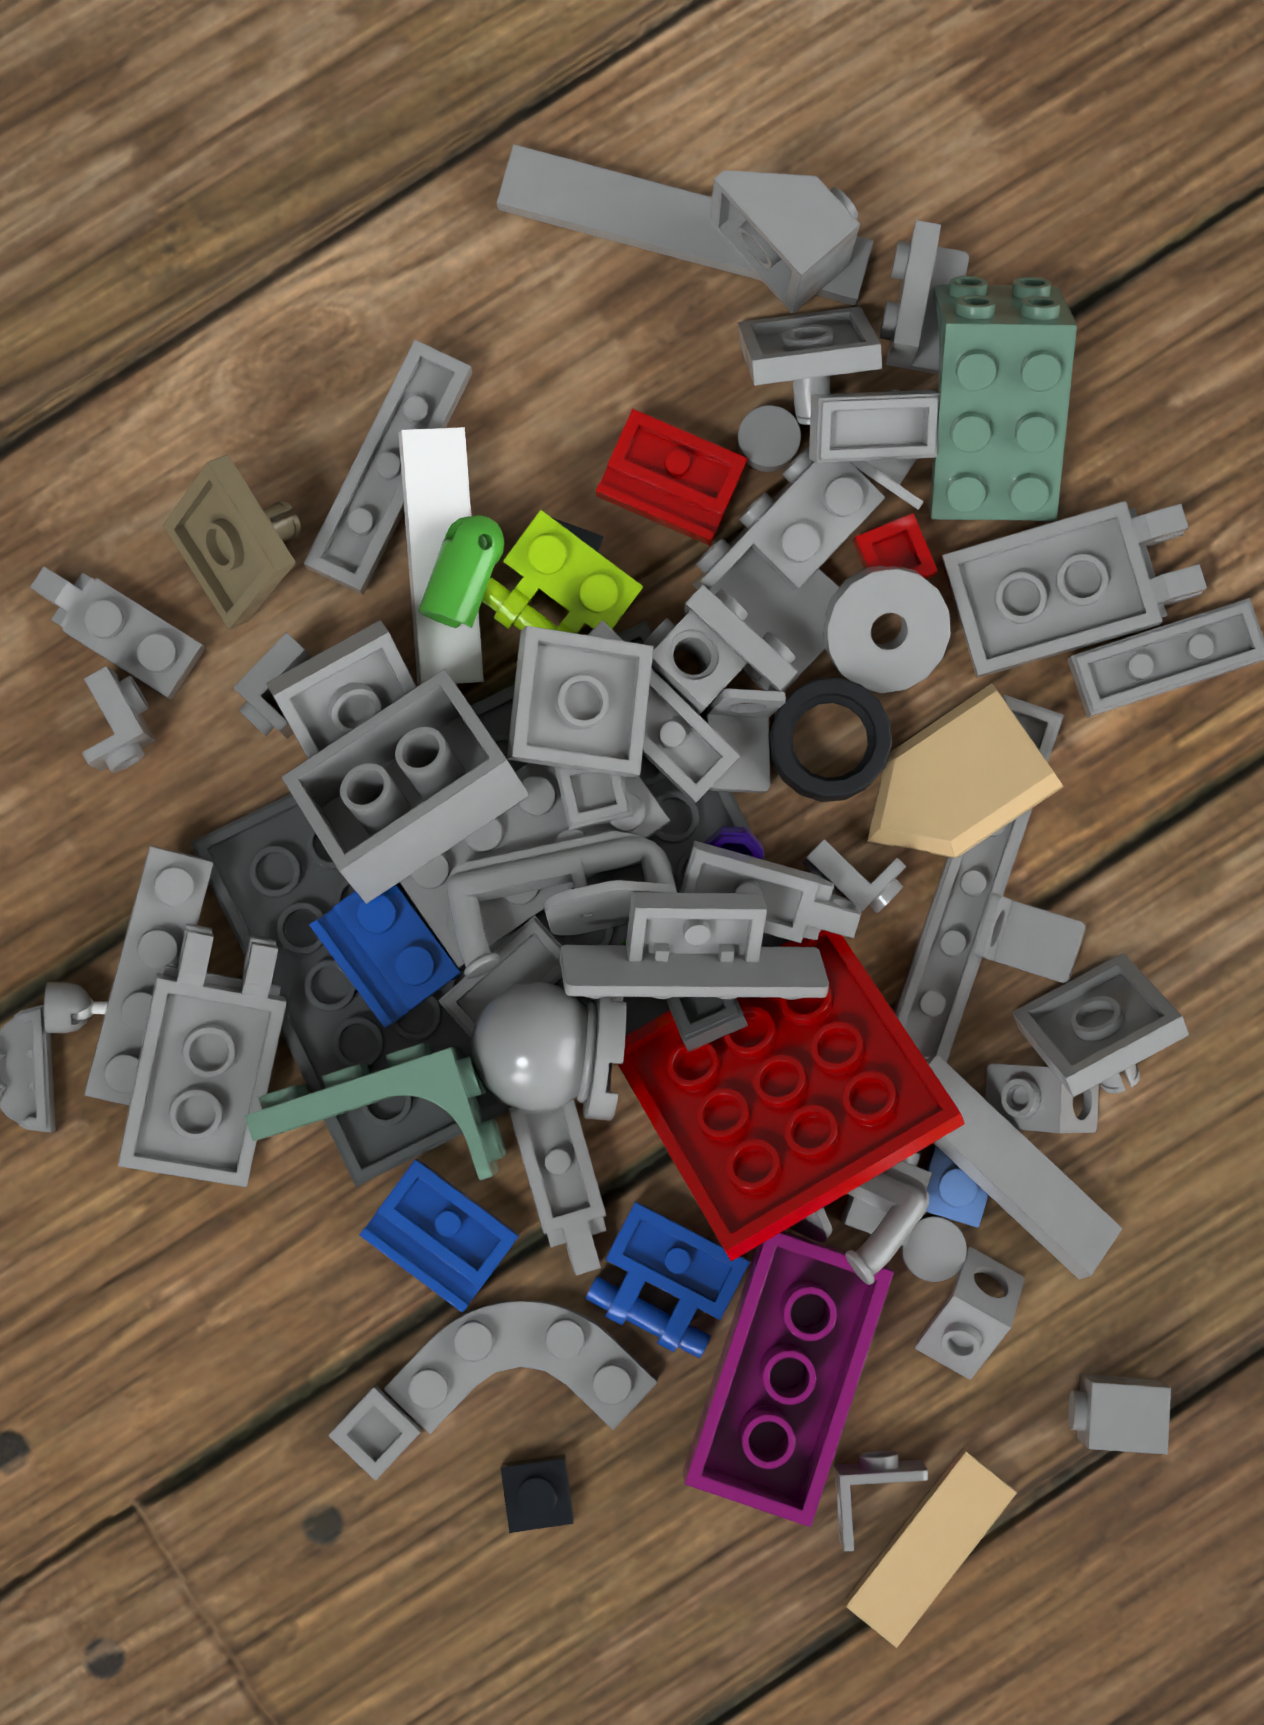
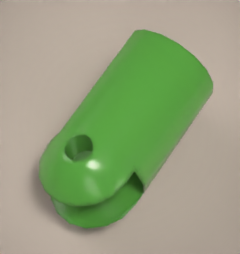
[418,515,505,628]

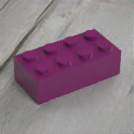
[683,1231,894,1527]

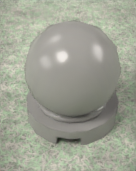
[470,981,627,1121]

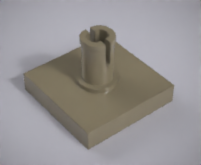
[163,455,301,629]

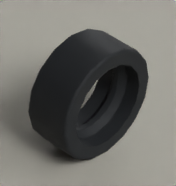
[769,678,892,802]

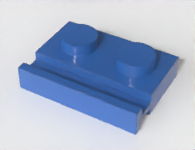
[309,884,462,1029]
[359,1158,520,1313]

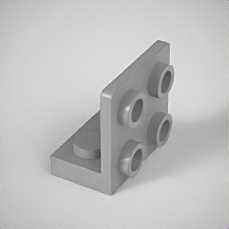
[684,547,839,692]

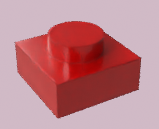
[853,513,938,579]

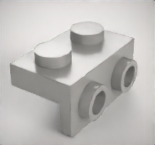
[879,220,969,375]

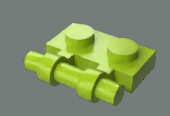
[482,510,643,634]

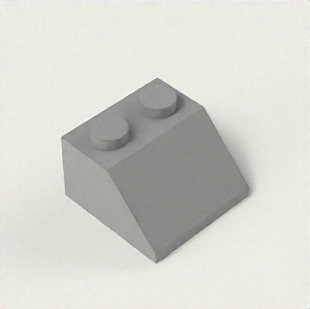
[710,170,860,314]

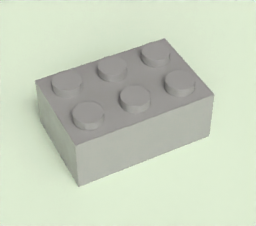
[281,669,529,904]

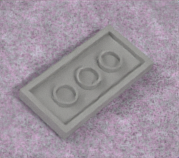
[400,763,670,968]

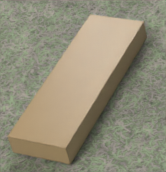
[844,1448,1017,1648]

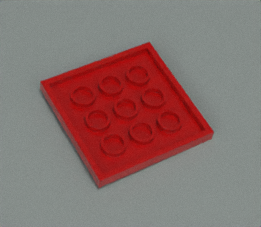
[618,929,965,1261]

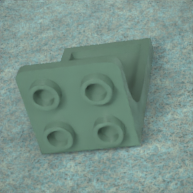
[929,276,1077,521]
[244,1043,506,1180]

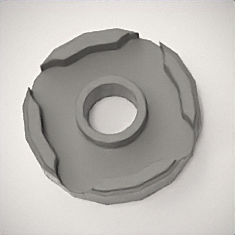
[823,565,951,693]

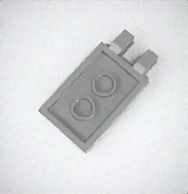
[941,501,1207,678]
[118,923,287,1187]

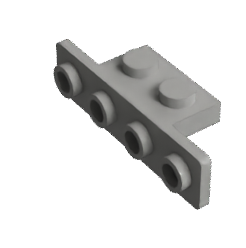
[692,447,886,590]
[560,892,829,1000]

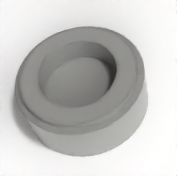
[737,405,801,472]
[900,1215,967,1282]

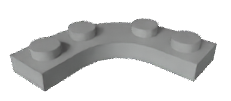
[384,1300,658,1434]

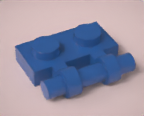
[585,1201,750,1359]

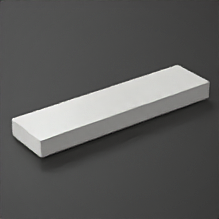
[399,427,484,686]

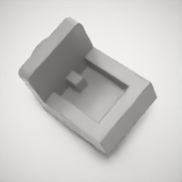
[82,666,156,773]
[802,839,906,913]

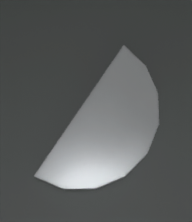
[0,1005,56,1133]

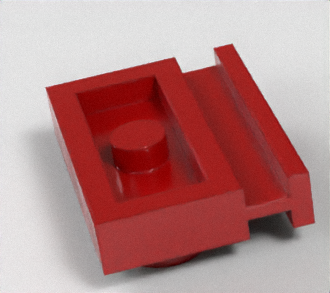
[596,408,748,546]

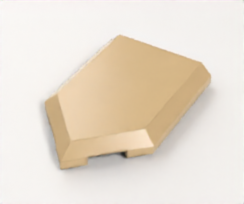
[867,683,1063,858]

